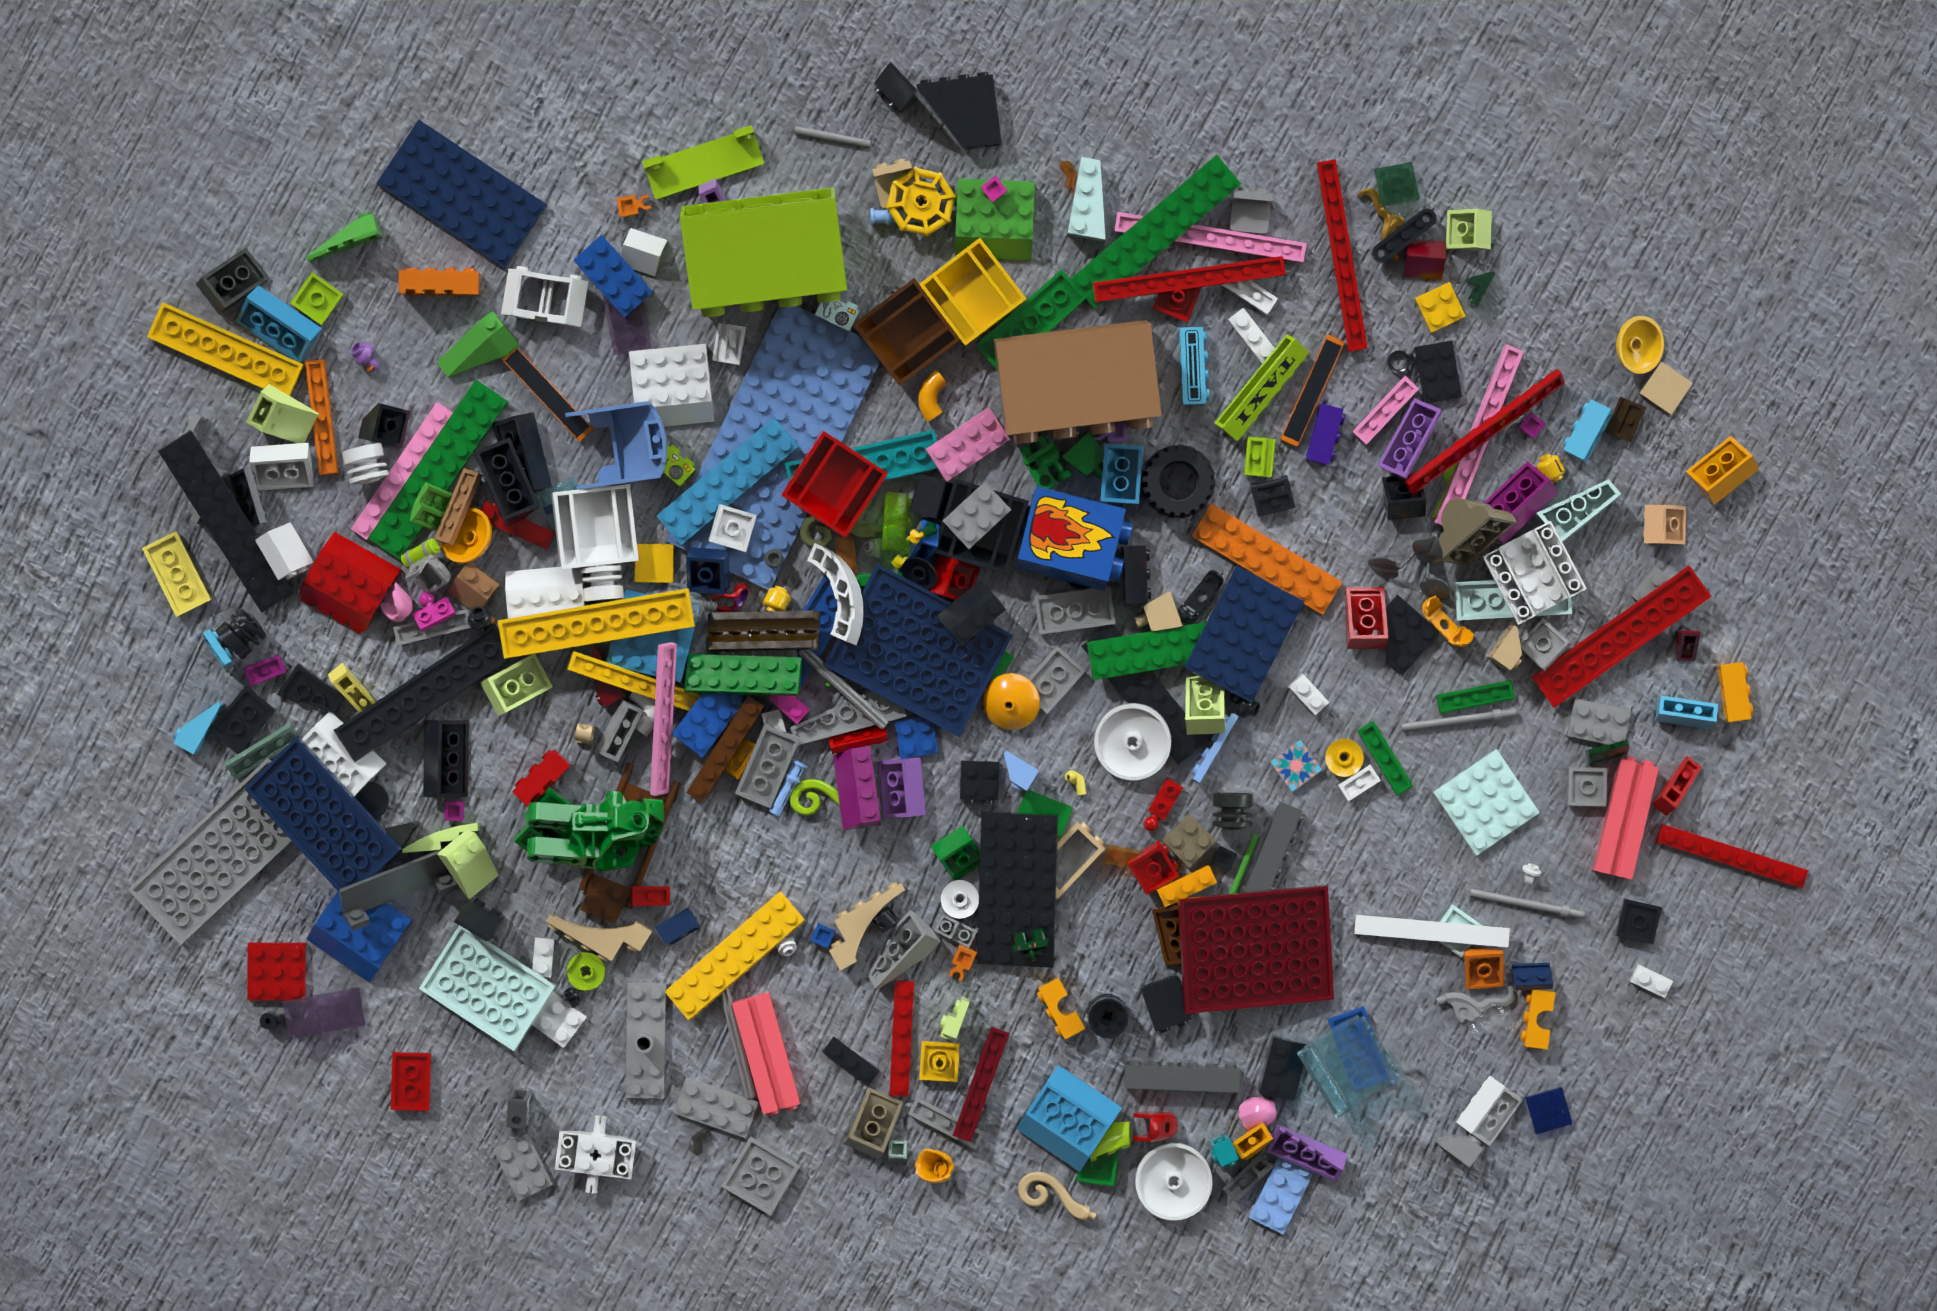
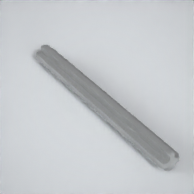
[799,650,888,729]
[720,988,756,1099]

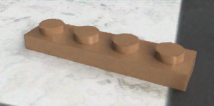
[434,468,482,546]

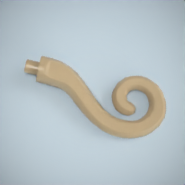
[1018,1172,1096,1222]

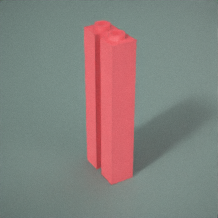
[1592,756,1659,880]
[732,991,801,1116]

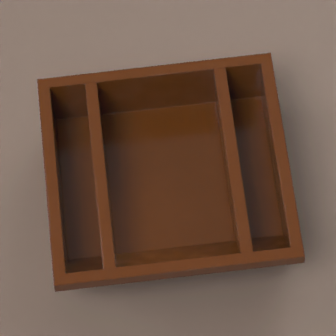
[853,278,961,386]

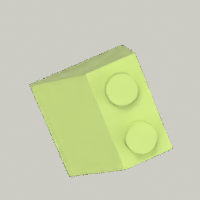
[1446,209,1492,250]

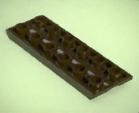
[706,610,821,652]

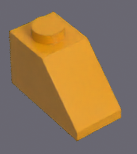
[1232,1122,1273,1160]

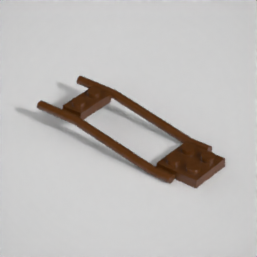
[578,763,681,924]

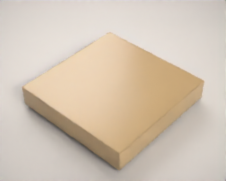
[1639,362,1693,415]

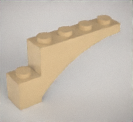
[829,882,905,971]
[546,913,653,962]

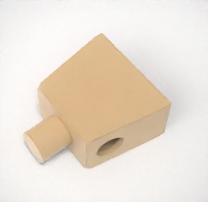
[1134,592,1182,631]

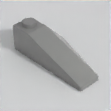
[868,910,941,989]

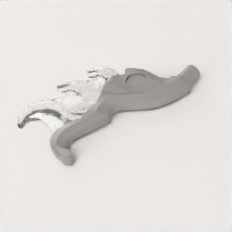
[1436,986,1522,1035]

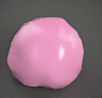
[380,583,412,622]
[1239,1097,1277,1131]

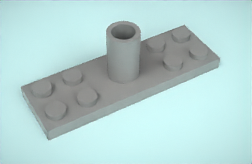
[625,982,666,1099]

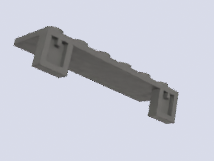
[339,849,459,931]

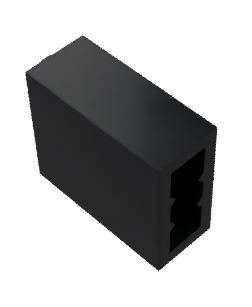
[1140,974,1192,1033]

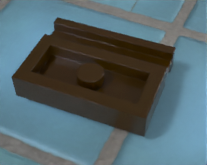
[1605,397,1647,443]

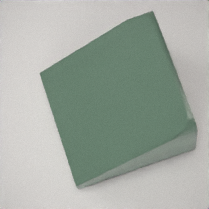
[888,1140,908,1164]

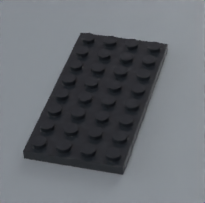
[977,811,1059,968]

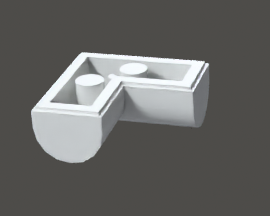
[629,692,655,737]

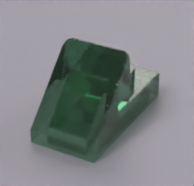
[1464,271,1495,308]

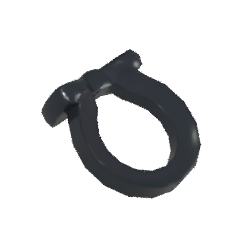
[1387,350,1414,373]

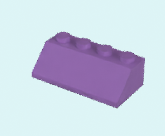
[1377,398,1443,480]

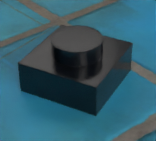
[1212,846,1237,871]

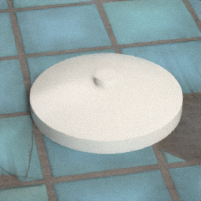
[1094,703,1171,780]
[1135,1143,1212,1220]

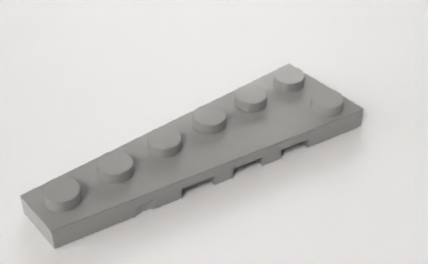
[790,691,906,745]

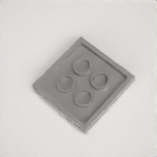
[721,1136,800,1216]

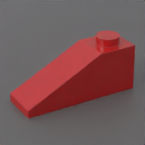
[1651,756,1702,816]

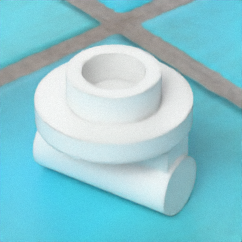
[776,935,797,956]

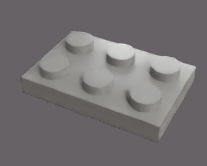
[943,482,1011,549]
[1028,646,1085,714]
[1566,698,1631,745]
[493,1132,553,1201]

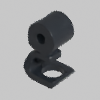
[872,907,899,933]
[260,1005,298,1029]

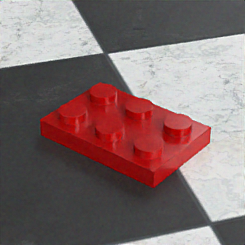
[391,1052,432,1111]

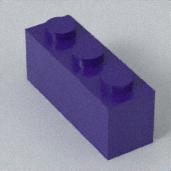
[1305,403,1346,466]

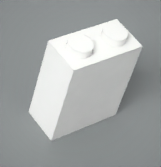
[255,522,313,580]

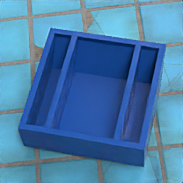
[307,891,414,982]

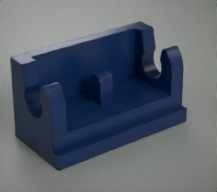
[655,908,701,947]

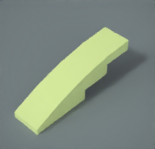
[402,822,480,853]

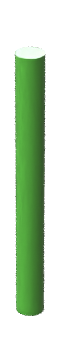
[1229,834,1260,894]

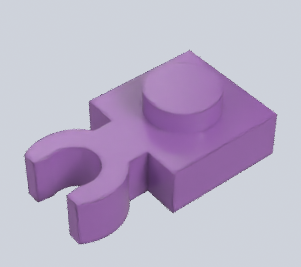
[1094,422,1127,443]

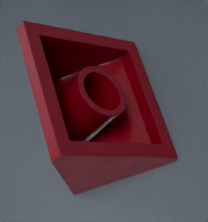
[1404,239,1446,280]

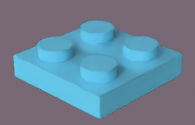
[203,629,232,670]

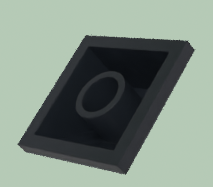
[358,403,410,448]

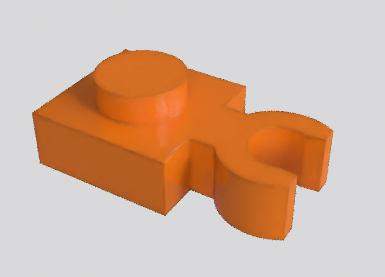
[616,195,652,218]
[949,945,977,981]

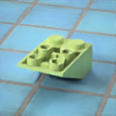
[246,384,319,443]

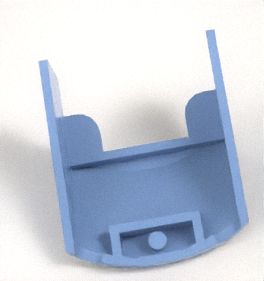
[565,401,667,490]

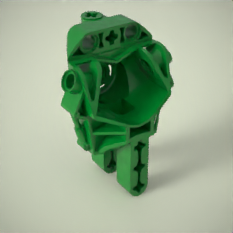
[527,791,664,872]

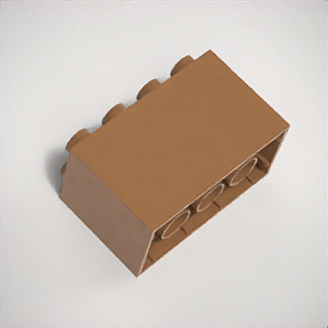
[993,320,1162,444]

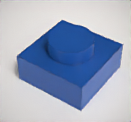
[810,923,836,948]

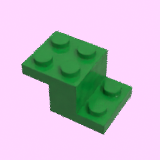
[513,787,573,851]

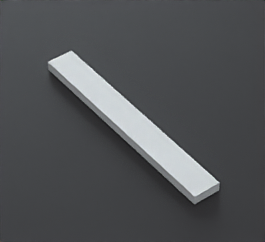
[1354,915,1510,947]

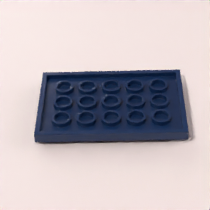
[1183,566,1305,703]

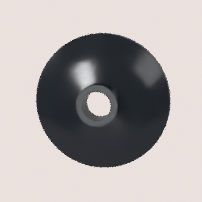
[901,557,937,590]

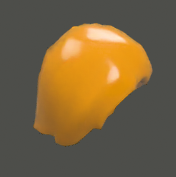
[915,1149,954,1183]

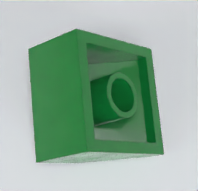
[931,825,980,881]

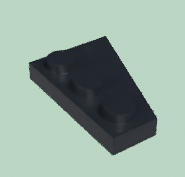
[276,663,345,713]

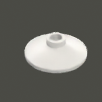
[941,880,979,918]

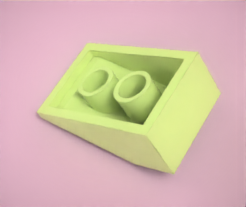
[480,654,553,716]
[1185,676,1225,735]
[437,830,498,899]

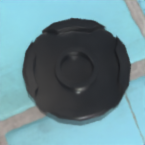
[355,781,389,819]

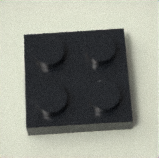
[1615,898,1662,944]

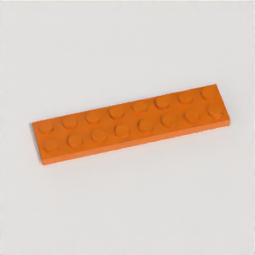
[1191,503,1342,615]

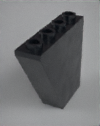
[917,72,1002,150]

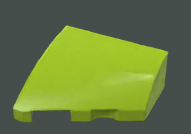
[1090,1122,1132,1161]

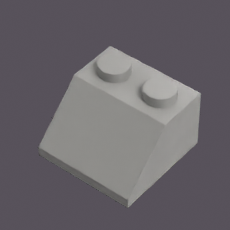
[1434,1133,1483,1167]

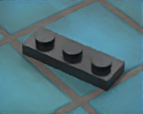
[822,1036,880,1086]

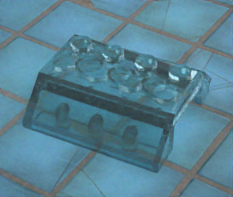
[1297,1015,1400,1119]

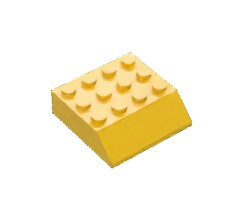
[919,238,1027,346]

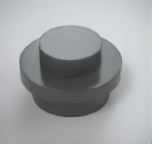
[764,549,783,568]

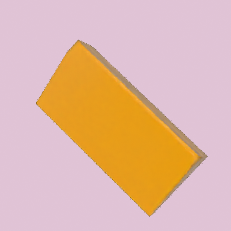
[726,738,756,780]

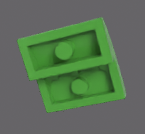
[410,482,453,531]

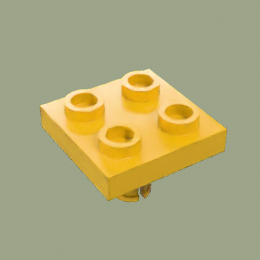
[919,1041,960,1082]

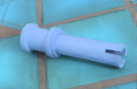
[870,208,928,225]
[769,758,808,816]

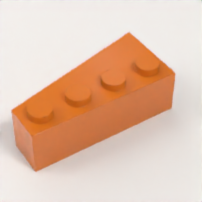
[399,268,480,296]

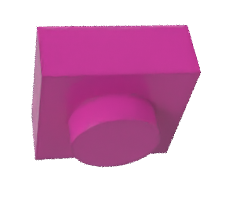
[980,175,1008,203]

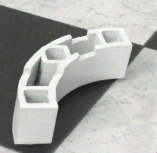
[807,543,863,645]

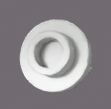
[1522,863,1541,885]

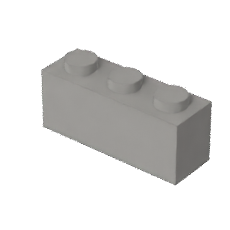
[596,698,643,762]

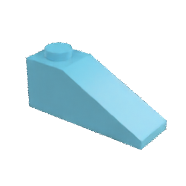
[173,702,225,754]

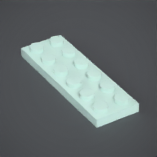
[1454,580,1572,621]

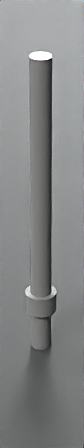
[1401,709,1517,731]
[1470,889,1584,919]

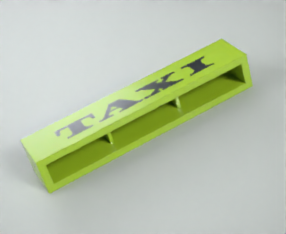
[1214,334,1310,441]

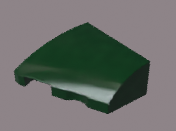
[1585,740,1629,765]

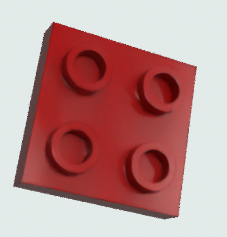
[1152,288,1202,323]

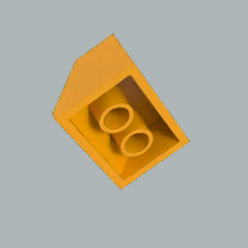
[1686,436,1759,505]

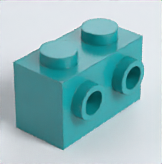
[1209,1134,1239,1168]

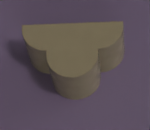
[1439,498,1516,566]

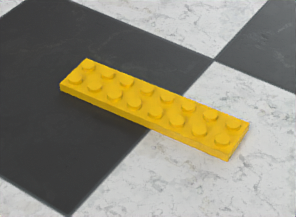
[147,302,304,396]
[665,891,806,1021]

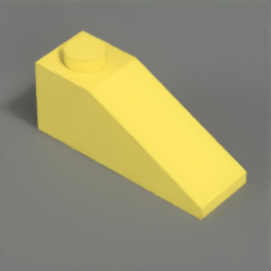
[328,663,376,713]

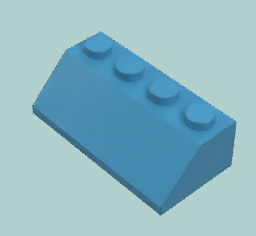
[236,285,322,363]

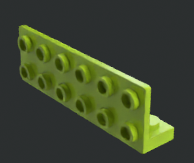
[642,125,764,200]

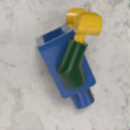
[891,517,939,569]

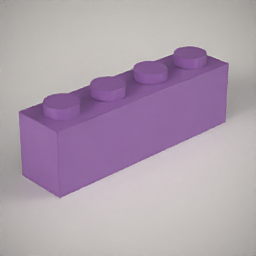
[1266,1124,1348,1182]

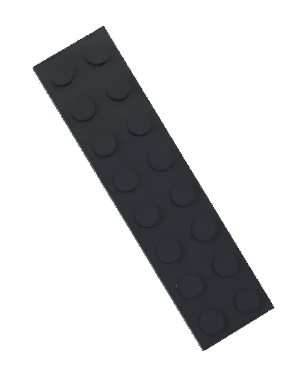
[1081,624,1208,765]

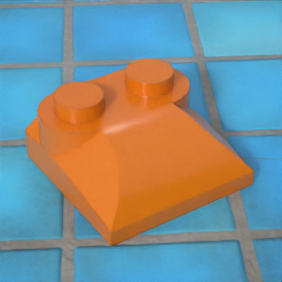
[1463,946,1504,989]

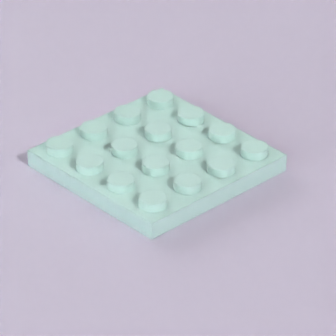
[1433,749,1540,856]

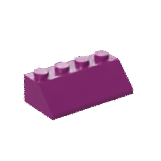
[1484,461,1559,545]
[833,746,881,831]

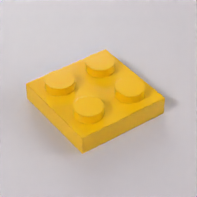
[1414,282,1466,333]

